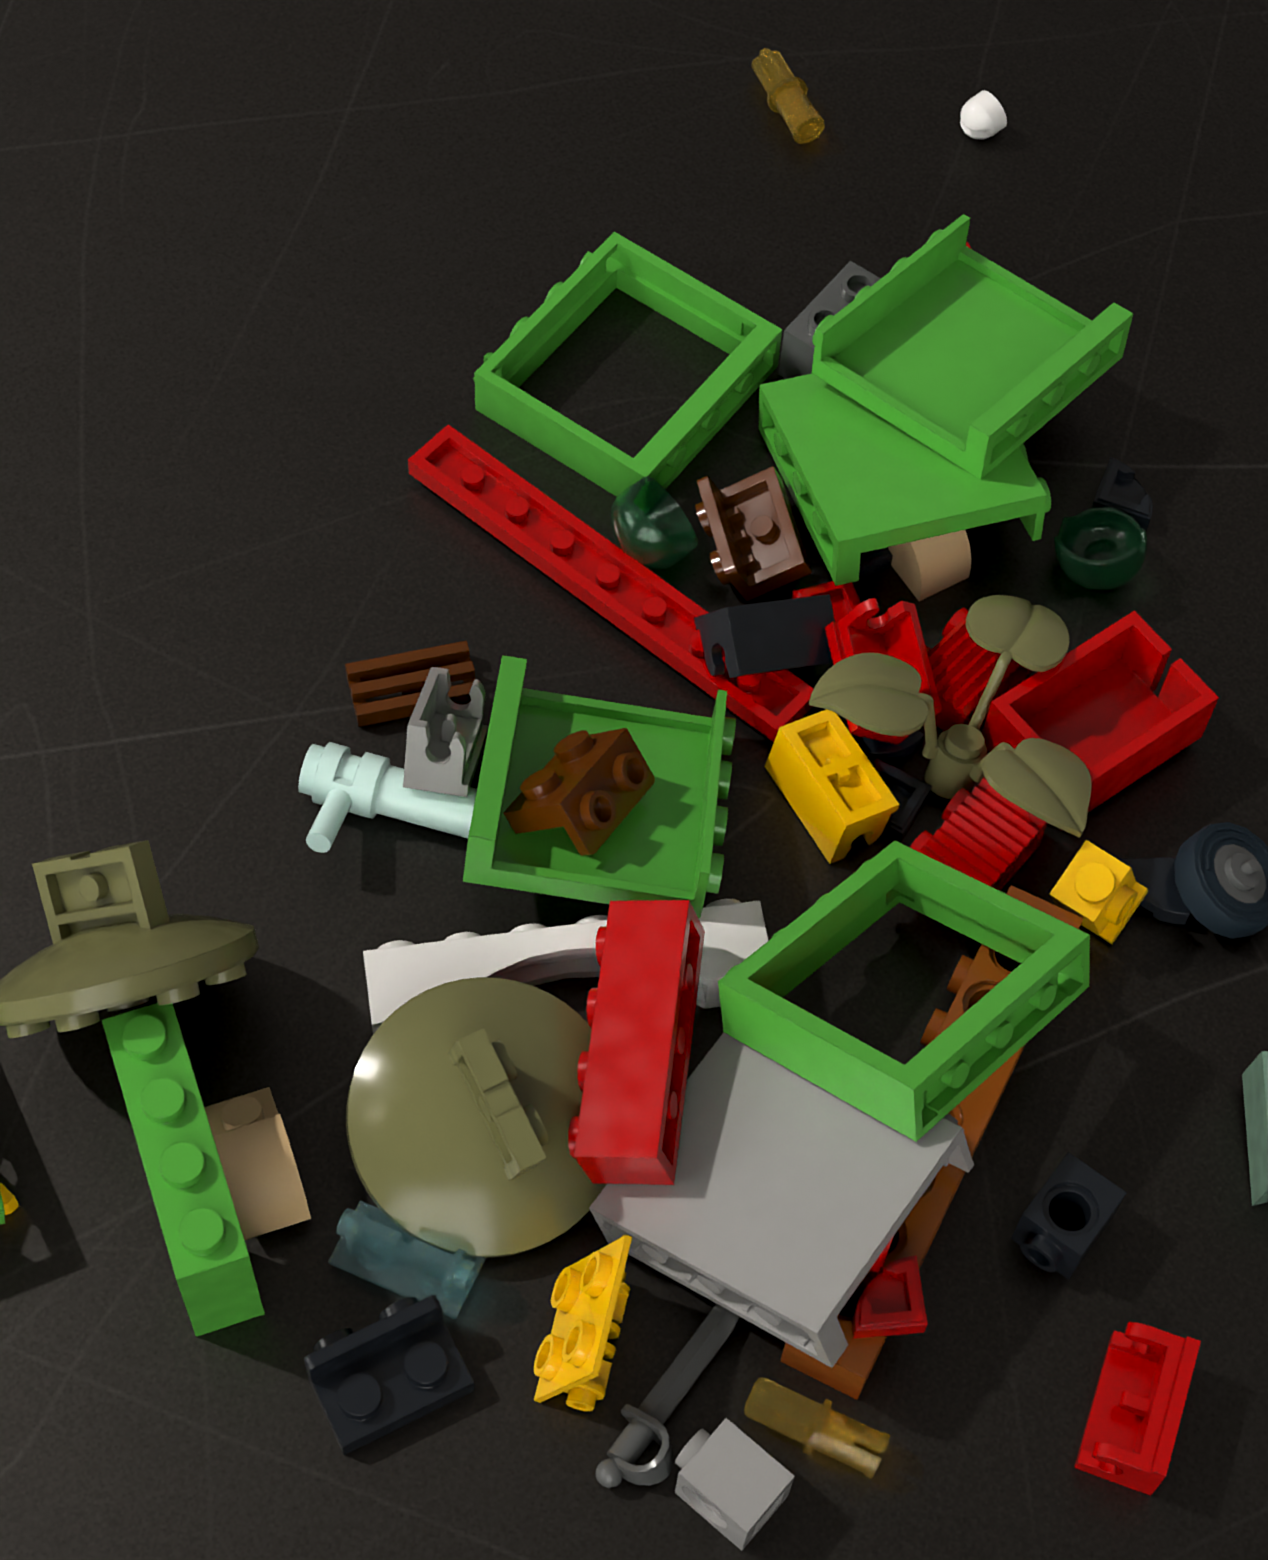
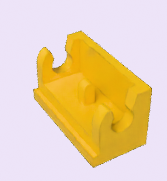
[765,709,900,864]

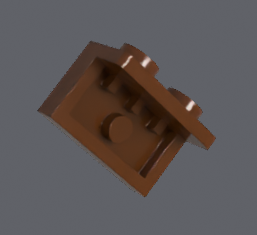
[695,466,812,602]
[503,728,655,856]

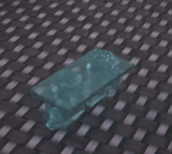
[328,1201,486,1320]

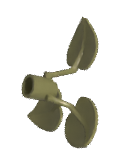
[809,595,1092,838]

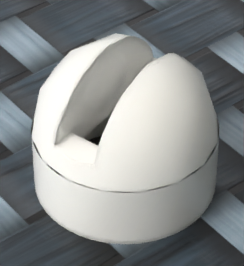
[960,90,1007,139]

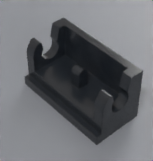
[694,594,835,678]

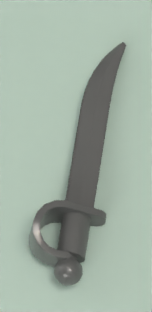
[595,1304,740,1488]

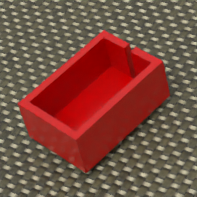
[982,610,1219,830]

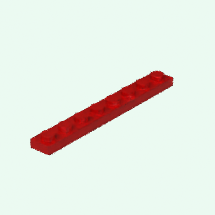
[408,424,814,742]

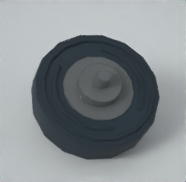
[1174,822,1268,939]

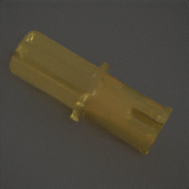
[752,48,825,144]
[744,1377,890,1478]

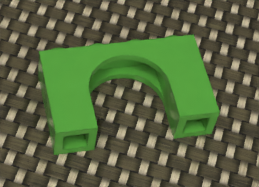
[102,1003,265,1337]

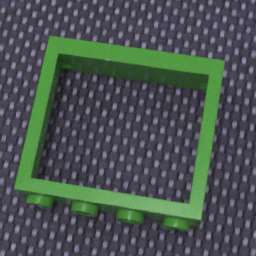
[473,232,783,513]
[718,841,1090,1142]

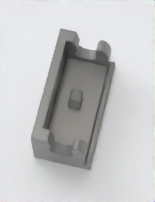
[403,667,489,797]

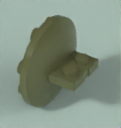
[0,840,259,1038]
[346,977,607,1258]

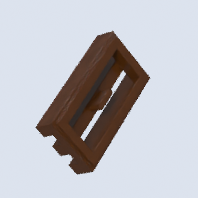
[345,640,476,727]

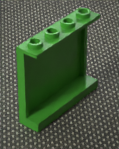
[812,214,1133,480]
[759,374,1051,586]
[463,655,736,918]

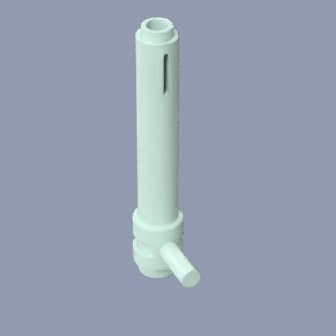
[298,742,477,853]

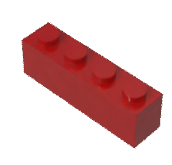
[568,900,705,1185]

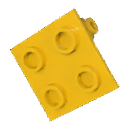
[534,1235,632,1411]

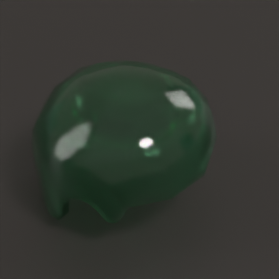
[611,476,698,570]
[1054,507,1148,590]

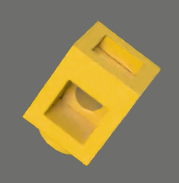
[1049,840,1148,944]

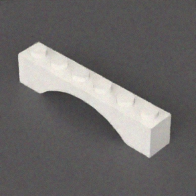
[363,899,768,1034]

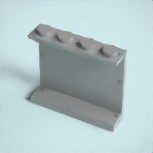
[589,1032,974,1368]

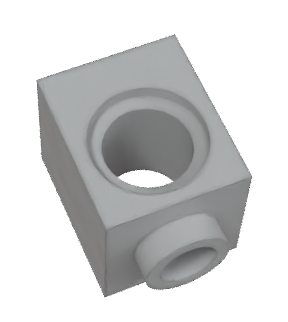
[675,1418,795,1551]

